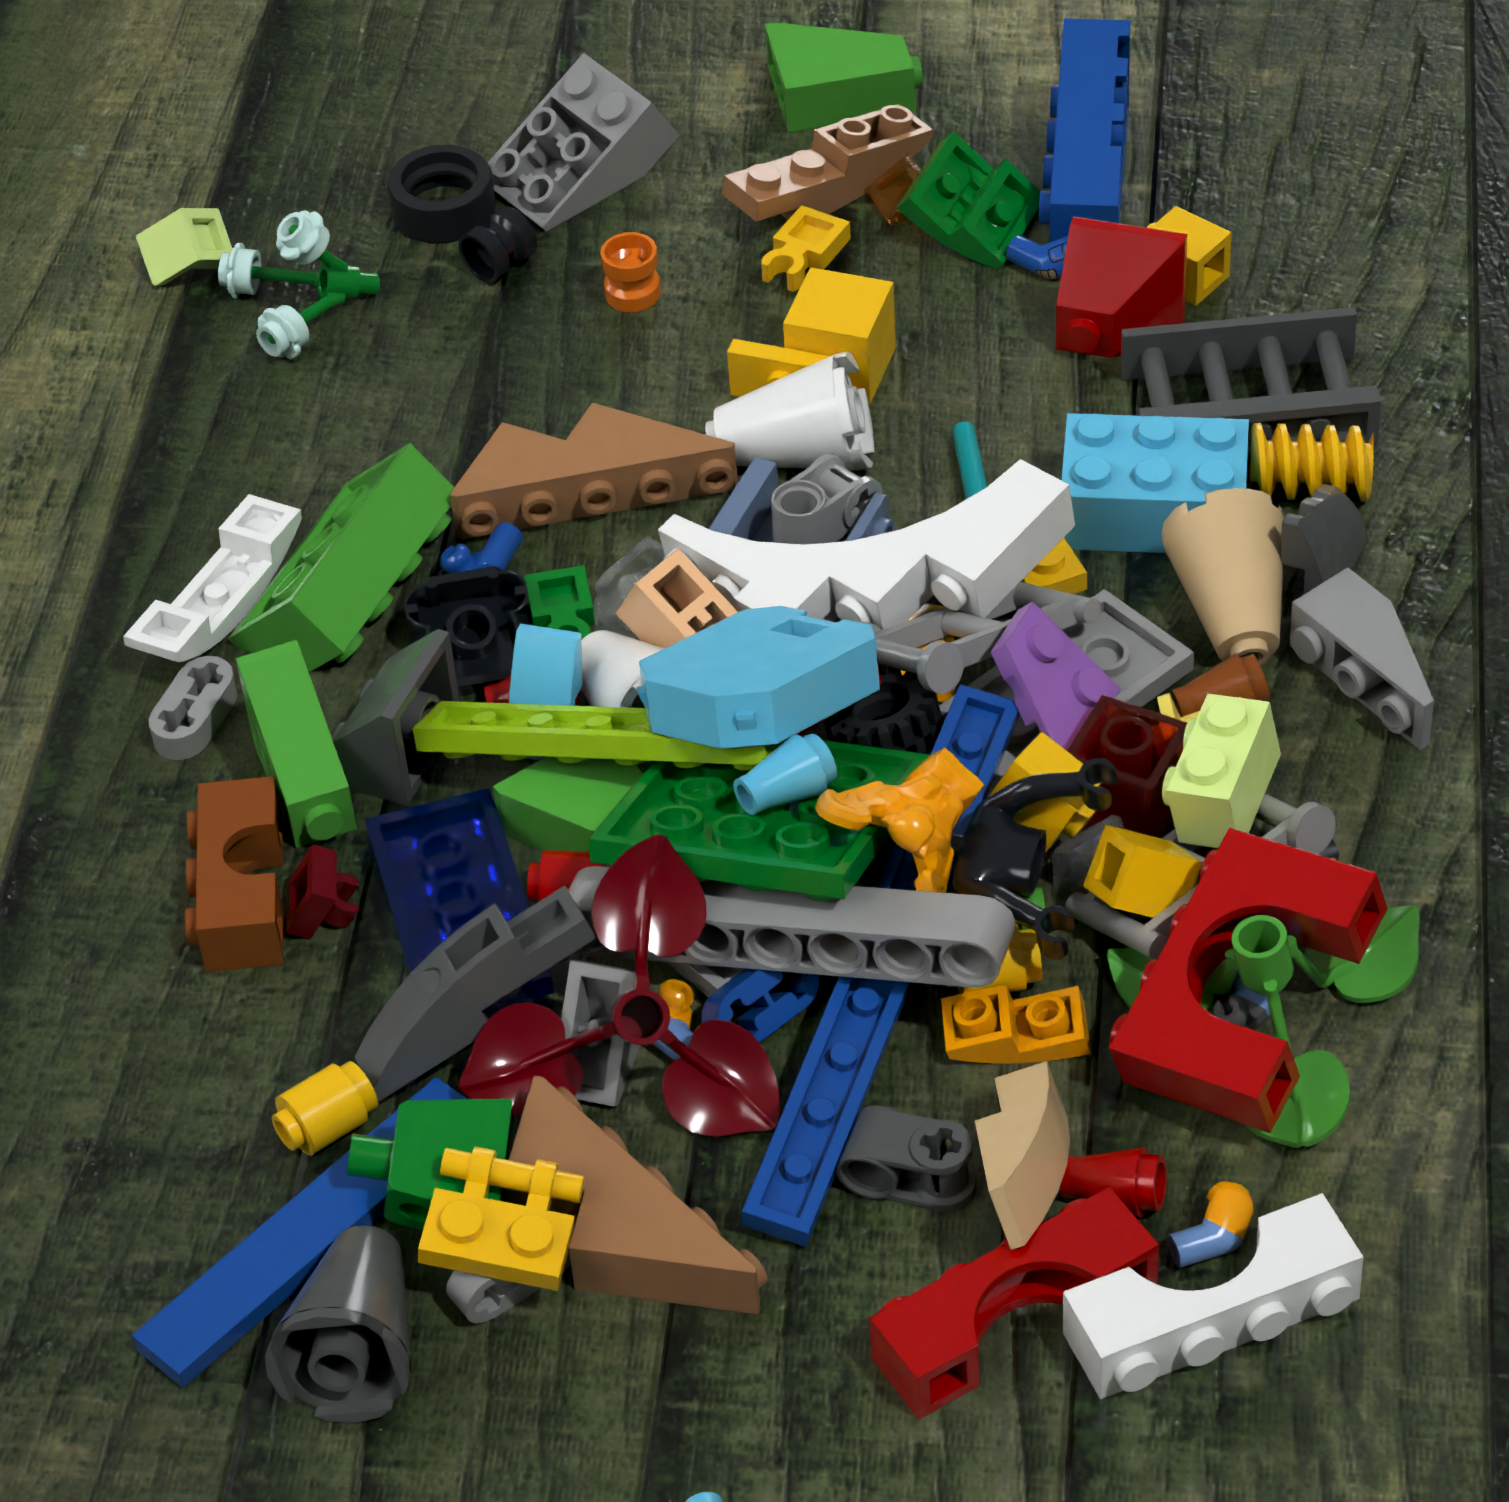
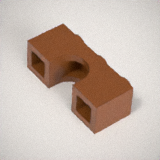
[185,776,284,972]

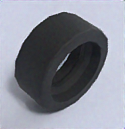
[388,144,495,243]

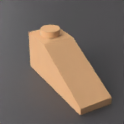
[616,548,738,648]

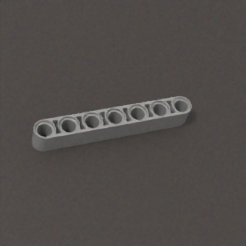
[568,866,1015,988]

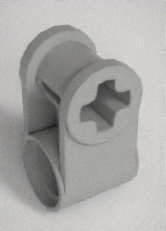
[771,453,883,545]

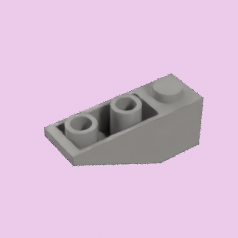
[1289,567,1434,750]

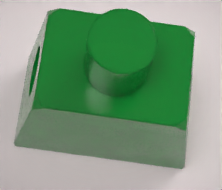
[347,1098,512,1231]

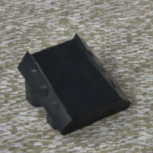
[403,566,533,697]

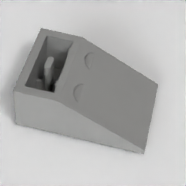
[488,53,680,232]

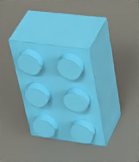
[1061,413,1249,553]

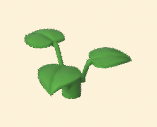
[1107,905,1420,1148]

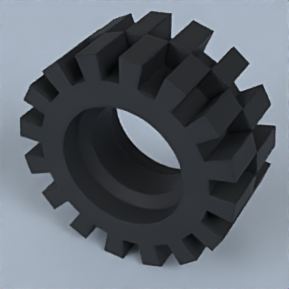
[824,667,944,754]

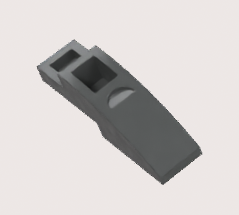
[355,885,597,1102]

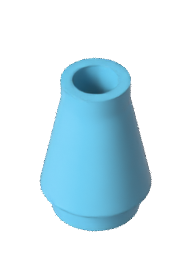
[733,733,837,815]

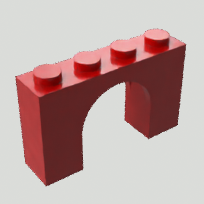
[1109,828,1388,1133]

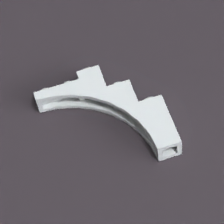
[658,459,1075,630]

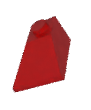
[1056,216,1188,358]

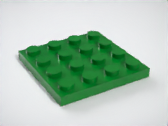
[589,740,931,901]

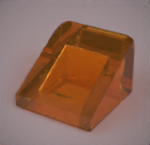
[865,153,922,225]

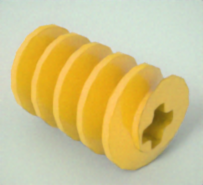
[1249,423,1374,502]

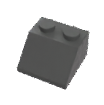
[332,629,460,806]

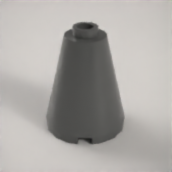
[265,1226,411,1423]

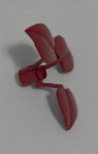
[459,834,780,1137]

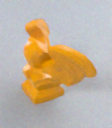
[815,747,984,893]

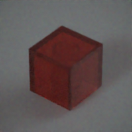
[1067,695,1187,838]

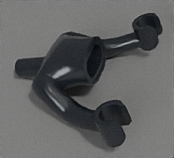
[950,758,1118,959]

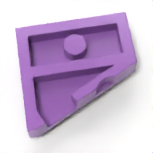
[991,602,1121,759]

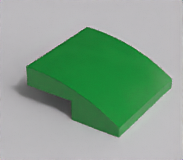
[896,131,1041,269]

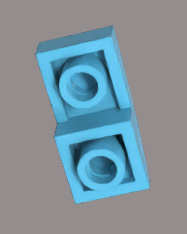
[509,624,583,760]

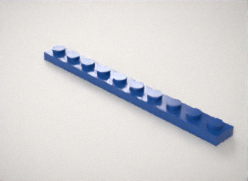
[741,684,1019,1247]

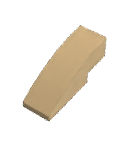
[975,1061,1070,1250]

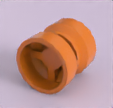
[600,232,661,312]

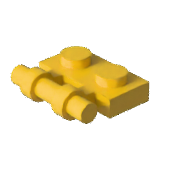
[418,1146,585,1291]

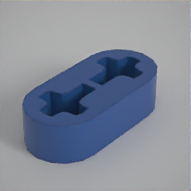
[702,969,819,1043]

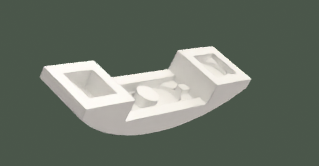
[123,494,302,662]

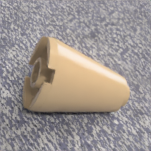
[1161,488,1284,665]

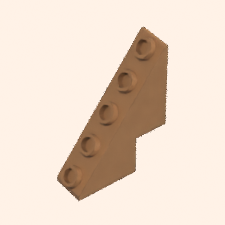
[449,403,738,540]
[504,1076,768,1315]

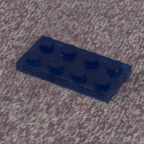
[365,788,554,1011]

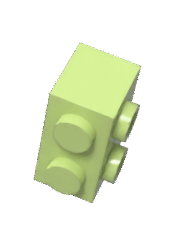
[1162,693,1281,848]

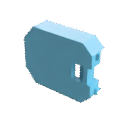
[637,606,880,749]

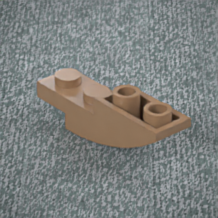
[722,104,933,222]

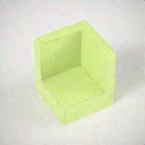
[136,208,232,286]

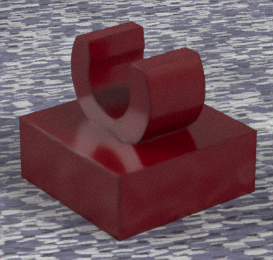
[286,844,359,939]

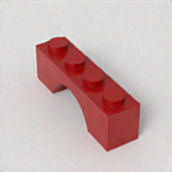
[869,1187,1159,1420]

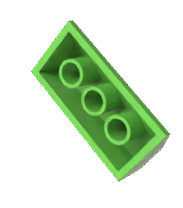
[228,443,454,671]

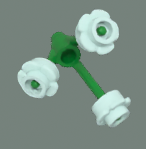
[218,210,380,360]

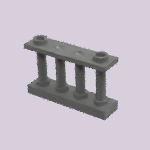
[1121,307,1381,458]

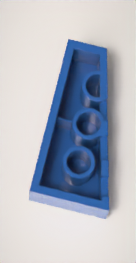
[1039,18,1131,242]

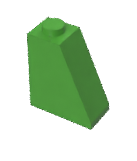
[765,22,923,132]
[235,640,357,848]
[493,757,644,851]

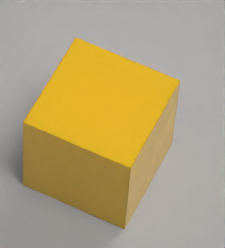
[783,267,896,404]

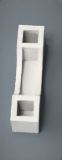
[1063,1193,1364,1400]

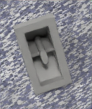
[561,959,641,1107]

